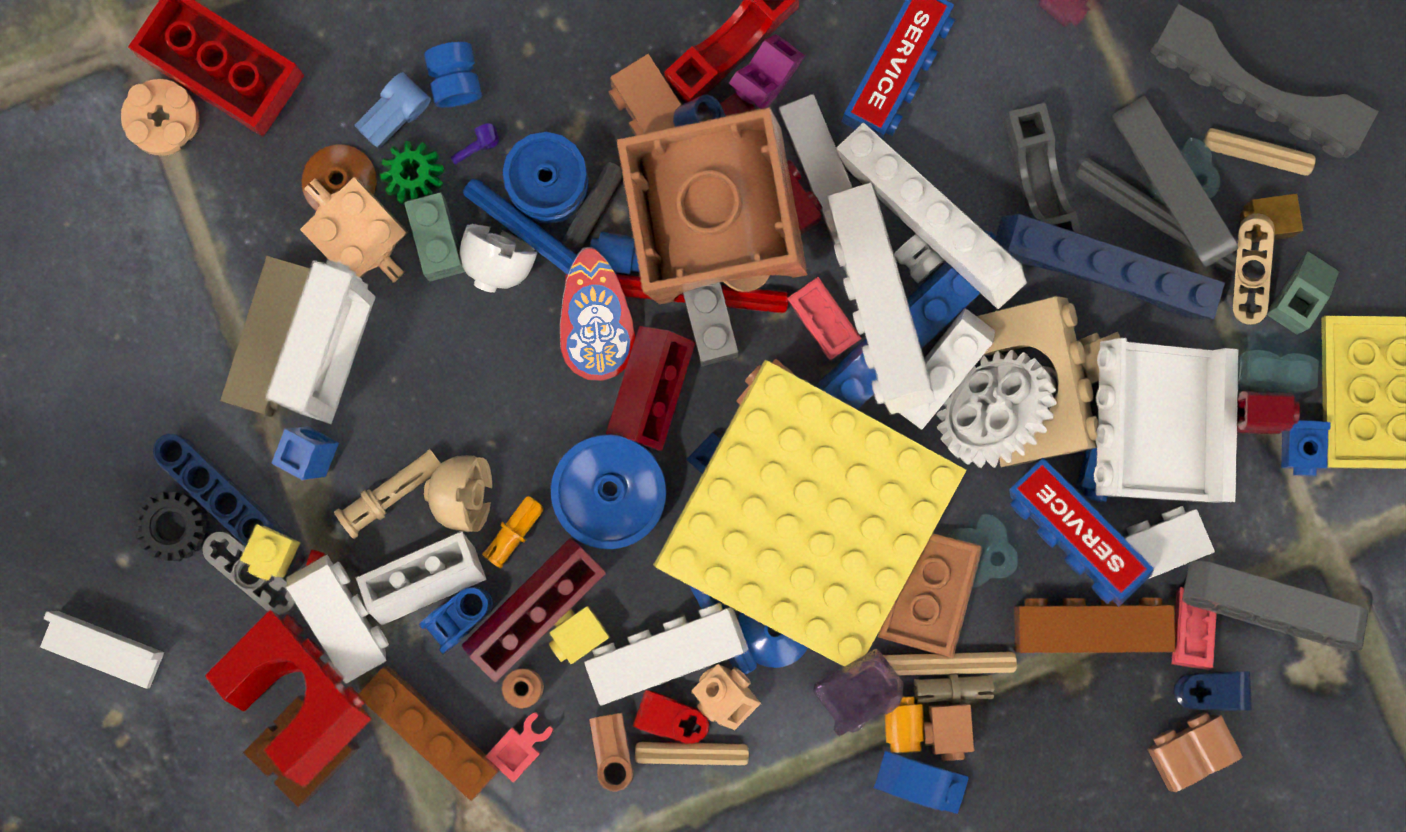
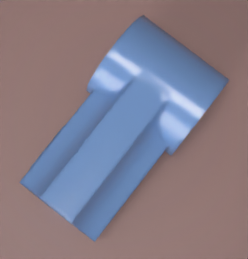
[354,72,431,149]

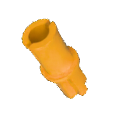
[482,496,544,569]

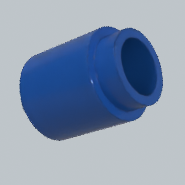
[590,231,640,274]

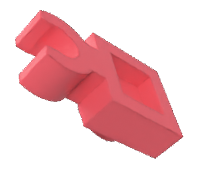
[485,712,554,783]

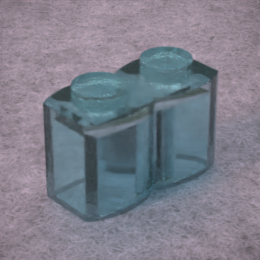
[1238,350,1319,395]

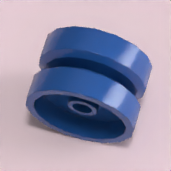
[503,132,589,224]

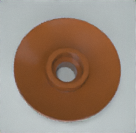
[302,144,377,211]

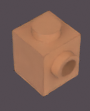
[924,703,974,761]

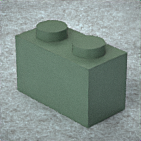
[404,192,465,282]

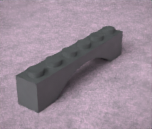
[1150,4,1379,158]

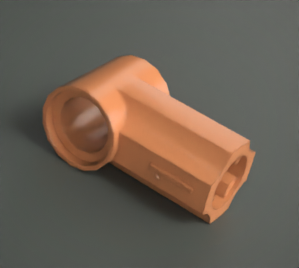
[589,713,634,791]

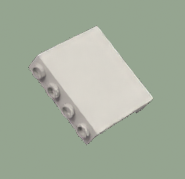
[1094,338,1238,503]

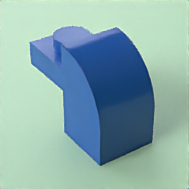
[874,751,969,814]

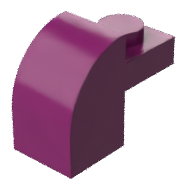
[729,34,805,109]

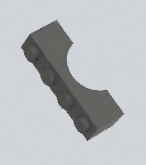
[1003,102,1082,235]

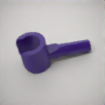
[451,123,499,165]

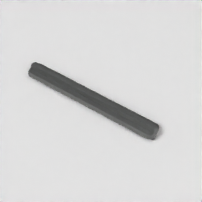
[1076,158,1237,273]

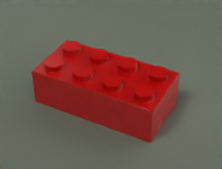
[128,0,304,137]

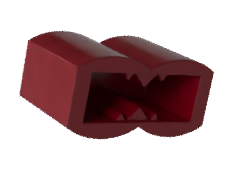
[1237,391,1300,434]

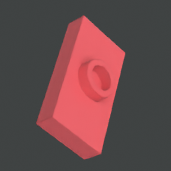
[787,277,862,361]
[1171,587,1217,670]

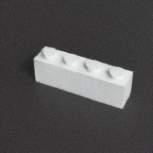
[584,603,749,706]

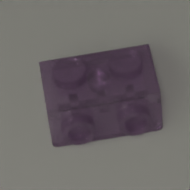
[813,648,904,736]

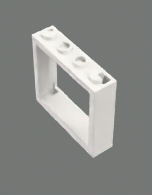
[266,260,375,424]

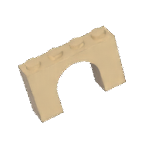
[976,296,1099,467]

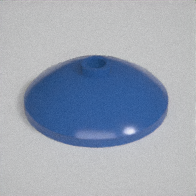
[551,434,666,549]

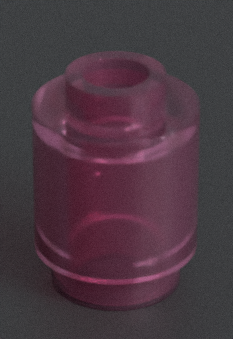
[1038,0,1091,28]

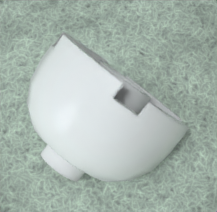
[459,224,537,293]

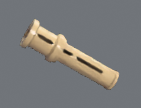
[334,449,441,539]

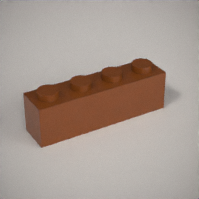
[1014,598,1175,653]
[359,666,500,801]

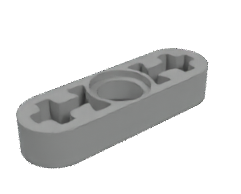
[203,532,297,615]

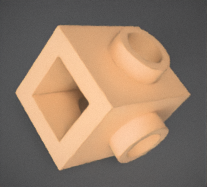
[692,664,761,730]

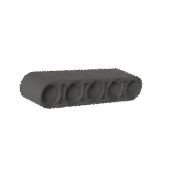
[1111,96,1239,268]
[1182,561,1369,651]

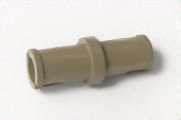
[914,674,994,705]

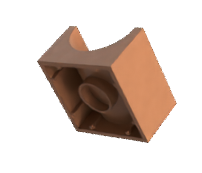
[617,108,808,304]

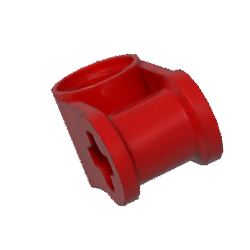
[633,689,710,744]

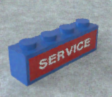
[842,0,956,140]
[1009,458,1154,606]

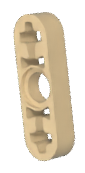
[1233,214,1275,324]

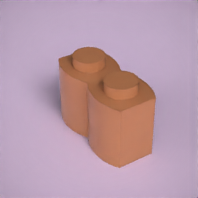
[1147,711,1243,792]

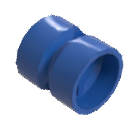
[424,42,482,108]

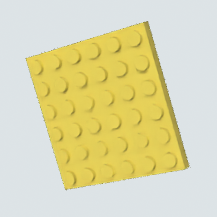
[654,360,966,673]

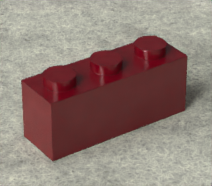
[606,326,695,451]

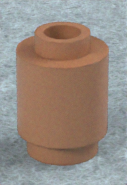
[502,668,544,708]

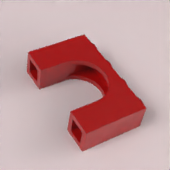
[205,609,371,787]

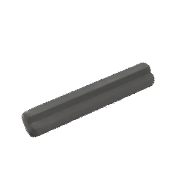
[561,162,623,255]

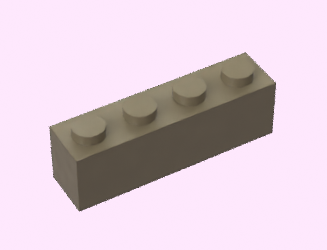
[220,256,311,417]

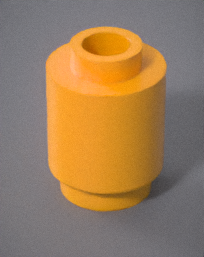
[884,696,925,753]

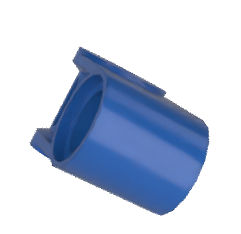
[419,587,493,654]

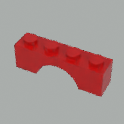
[664,0,800,103]

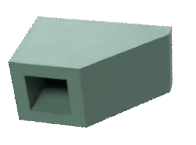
[1267,251,1339,335]

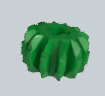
[380,141,445,204]

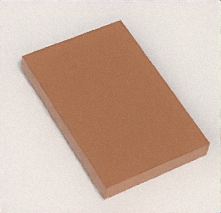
[878,533,983,658]

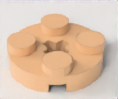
[121,79,199,156]

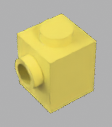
[240,525,301,581]
[548,606,611,664]

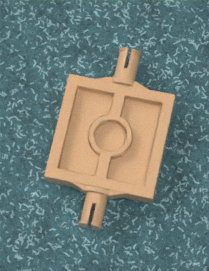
[300,177,408,283]

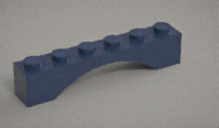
[995,214,1225,320]

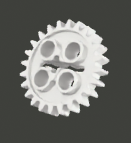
[937,350,1057,468]

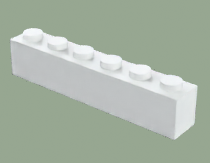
[836,122,1026,309]
[825,182,936,414]

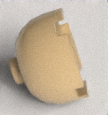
[424,455,492,532]

